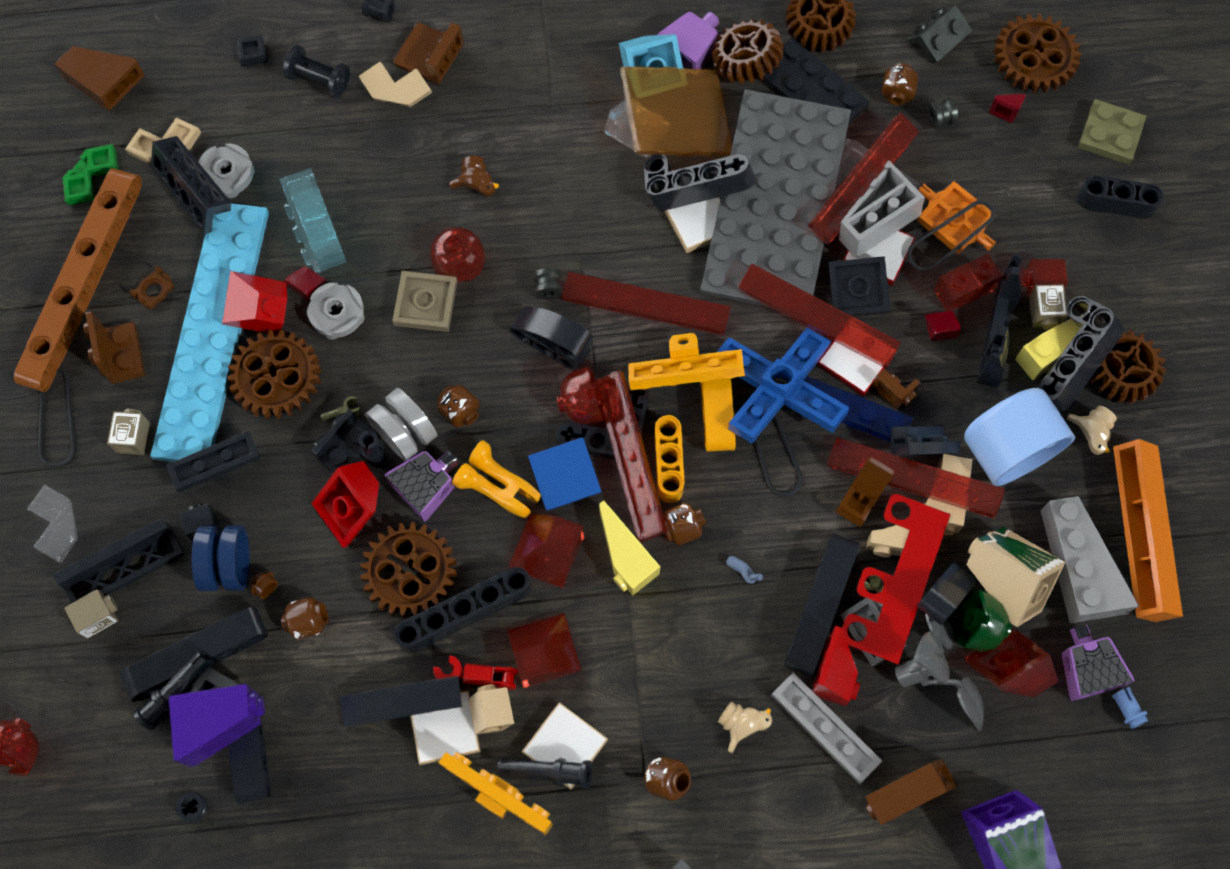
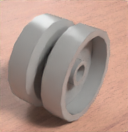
[365,387,438,462]

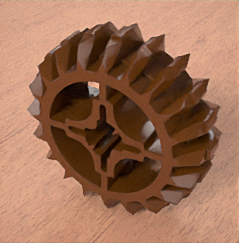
[785,0,856,53]
[712,18,784,85]
[1090,329,1166,404]

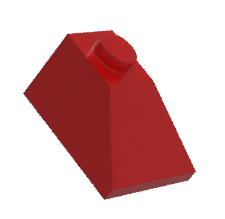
[222,271,287,335]
[311,461,379,548]
[812,626,860,706]

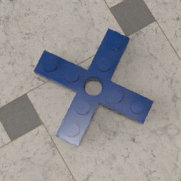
[717,328,849,443]

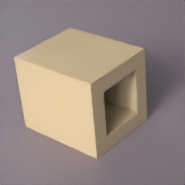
[468,685,514,735]

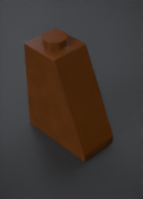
[55,46,145,111]
[866,759,958,825]

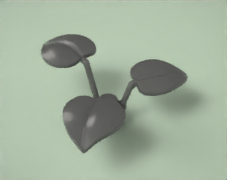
[895,613,984,731]

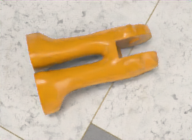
[452,440,541,518]

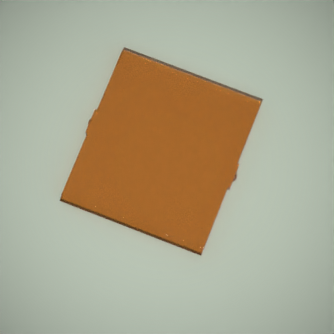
[620,67,732,156]

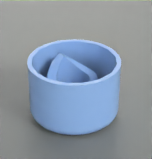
[964,388,1075,487]

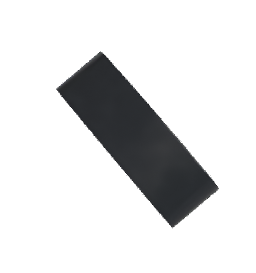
[509,306,593,371]

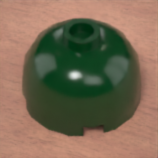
[954,590,1012,652]

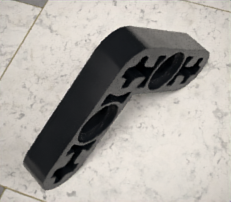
[556,383,649,461]

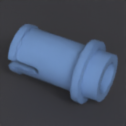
[1112,687,1148,729]

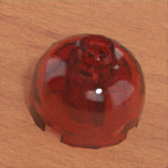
[430,227,485,284]
[556,366,606,425]
[0,718,39,776]

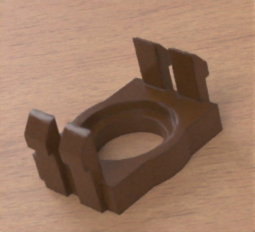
[130,266,175,310]

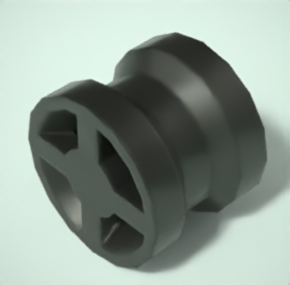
[927,98,958,129]
[533,268,563,300]

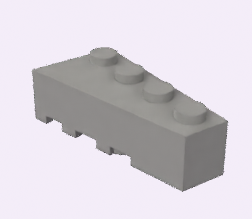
[1041,496,1138,623]

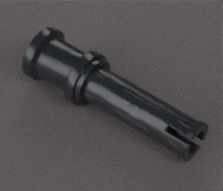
[133,650,214,730]
[497,757,593,789]

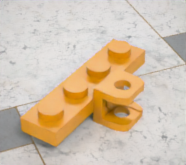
[628,333,745,390]
[438,752,553,835]

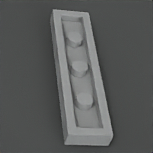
[771,673,882,784]

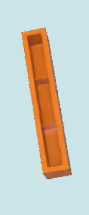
[1113,439,1183,622]

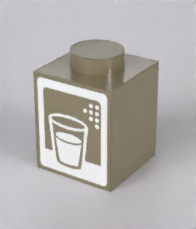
[1029,285,1068,330]
[107,409,150,455]
[64,589,119,639]

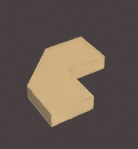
[359,62,432,107]
[125,118,201,164]

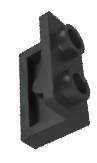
[908,5,972,63]

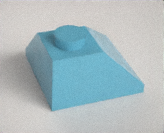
[619,34,687,100]

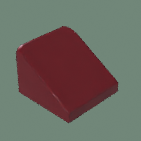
[988,94,1026,123]
[285,266,327,302]
[925,311,961,341]

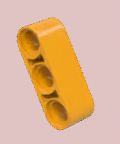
[701,378,736,452]
[655,415,684,503]

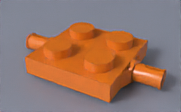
[916,181,996,255]

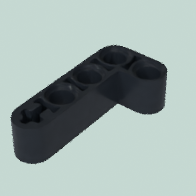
[644,153,756,211]
[1038,296,1124,412]

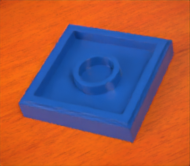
[528,437,602,511]

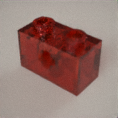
[934,253,1003,311]

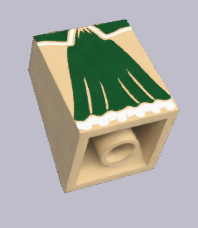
[966,527,1065,627]

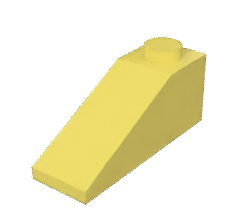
[1015,315,1082,381]
[599,501,660,596]

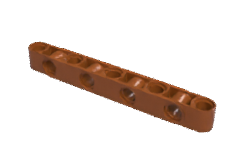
[14,168,142,392]

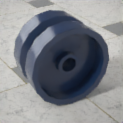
[192,525,250,592]

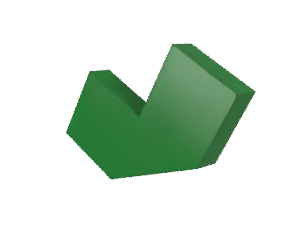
[62,144,118,206]

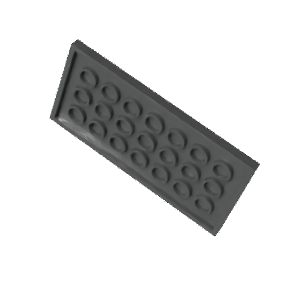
[700,90,851,315]

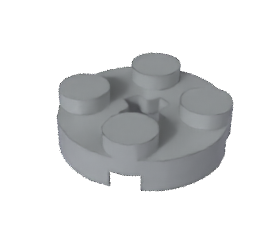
[199,144,255,198]
[307,283,365,339]

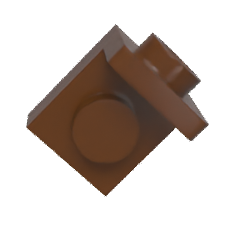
[872,369,920,410]

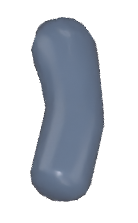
[726,556,763,584]

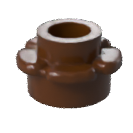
[250,572,278,599]

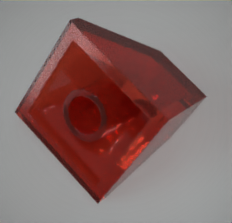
[508,514,584,589]
[507,613,581,688]
[965,627,1059,697]

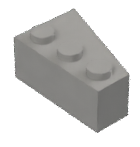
[839,161,925,258]

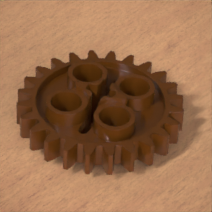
[993,14,1082,93]
[227,330,322,419]
[360,522,457,618]

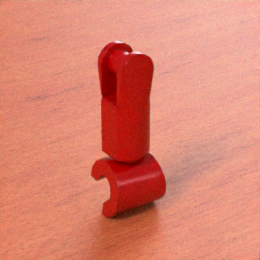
[433,655,518,690]

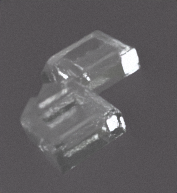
[27,484,78,563]

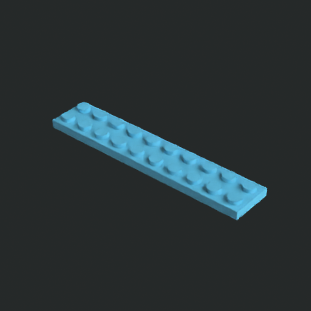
[150,204,269,462]

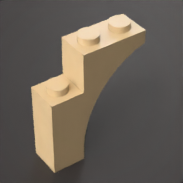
[866,454,973,557]

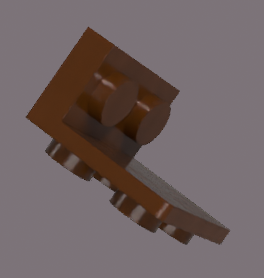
[393,22,464,85]
[83,311,146,384]

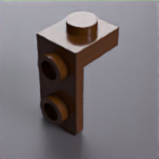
[835,457,895,527]

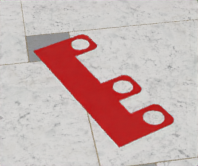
[842,494,951,664]

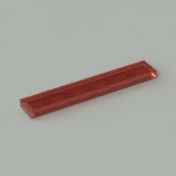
[807,113,919,245]
[738,263,901,369]
[562,272,731,335]
[595,370,668,542]
[827,438,1005,519]

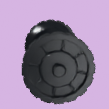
[283,45,350,98]

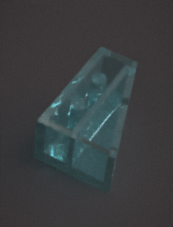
[279,168,346,273]

